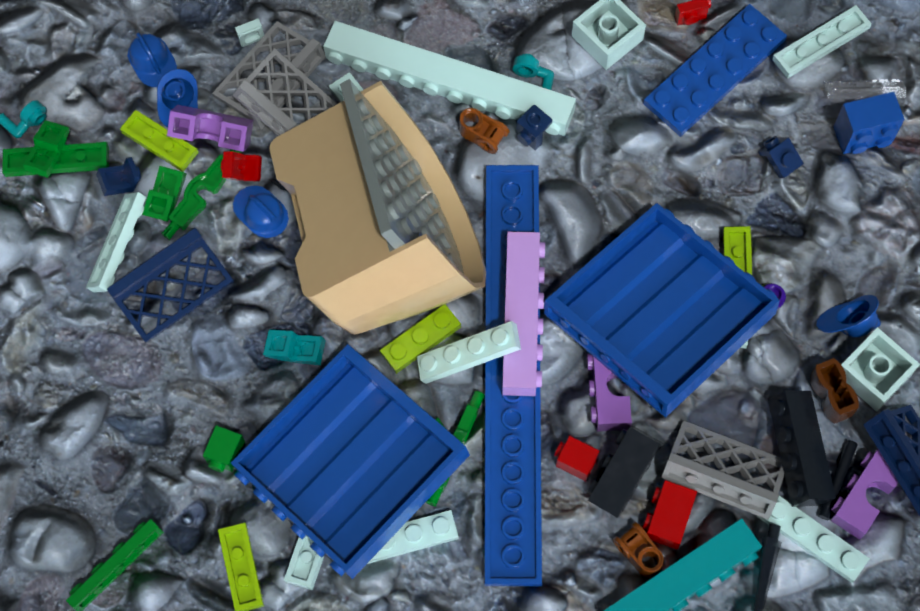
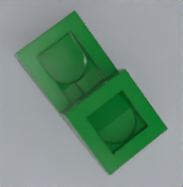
[23,120,70,178]
[142,166,187,222]

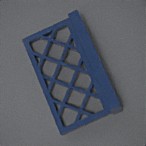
[107,228,234,343]
[863,405,920,516]

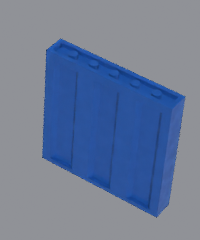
[544,203,780,418]
[231,344,470,579]

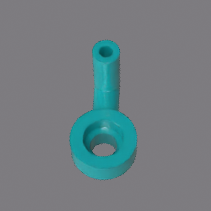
[513,54,554,90]
[0,100,47,138]

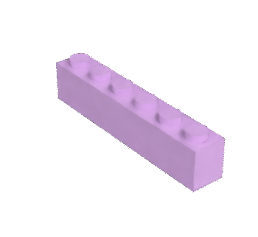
[503,232,545,396]

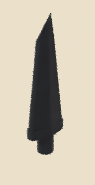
[754,524,782,611]

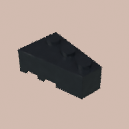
[587,426,663,518]

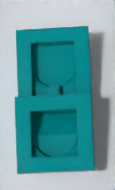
[263,330,326,365]

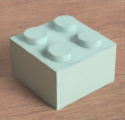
[572,0,646,70]
[841,327,920,412]

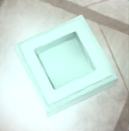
[235,18,264,47]

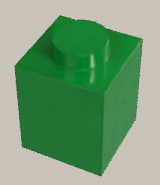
[203,426,245,473]

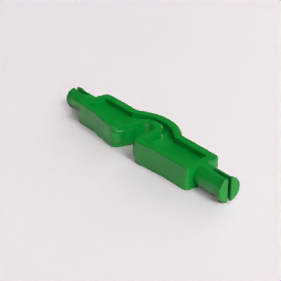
[161,149,242,241]
[426,391,485,507]

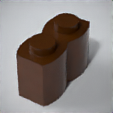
[810,358,859,424]

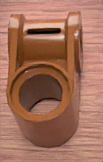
[459,108,510,154]
[612,522,664,578]

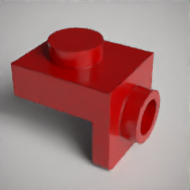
[674,0,711,26]
[221,151,262,182]

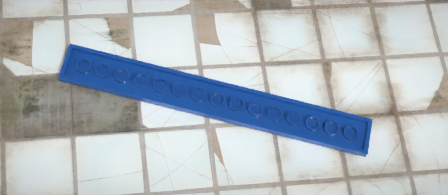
[485,165,542,586]

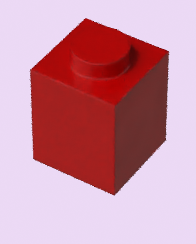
[554,436,600,481]

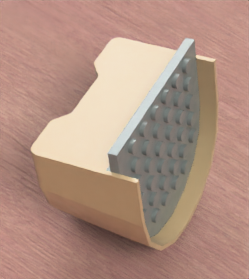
[270,79,486,335]

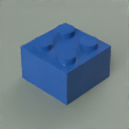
[833,92,905,154]

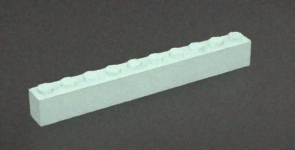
[323,21,576,136]

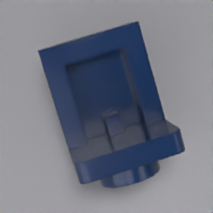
[516,105,552,151]
[758,136,804,178]
[96,157,141,196]

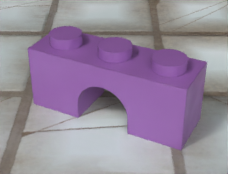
[167,105,254,152]
[587,354,632,432]
[831,449,898,540]

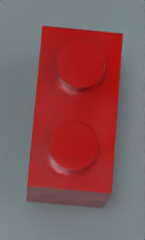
[643,480,697,550]

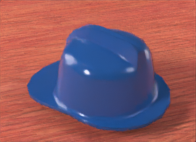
[127,32,177,88]
[157,69,198,128]
[233,185,289,238]
[816,295,881,338]

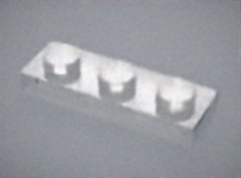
[822,79,907,102]

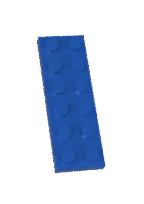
[643,4,787,137]

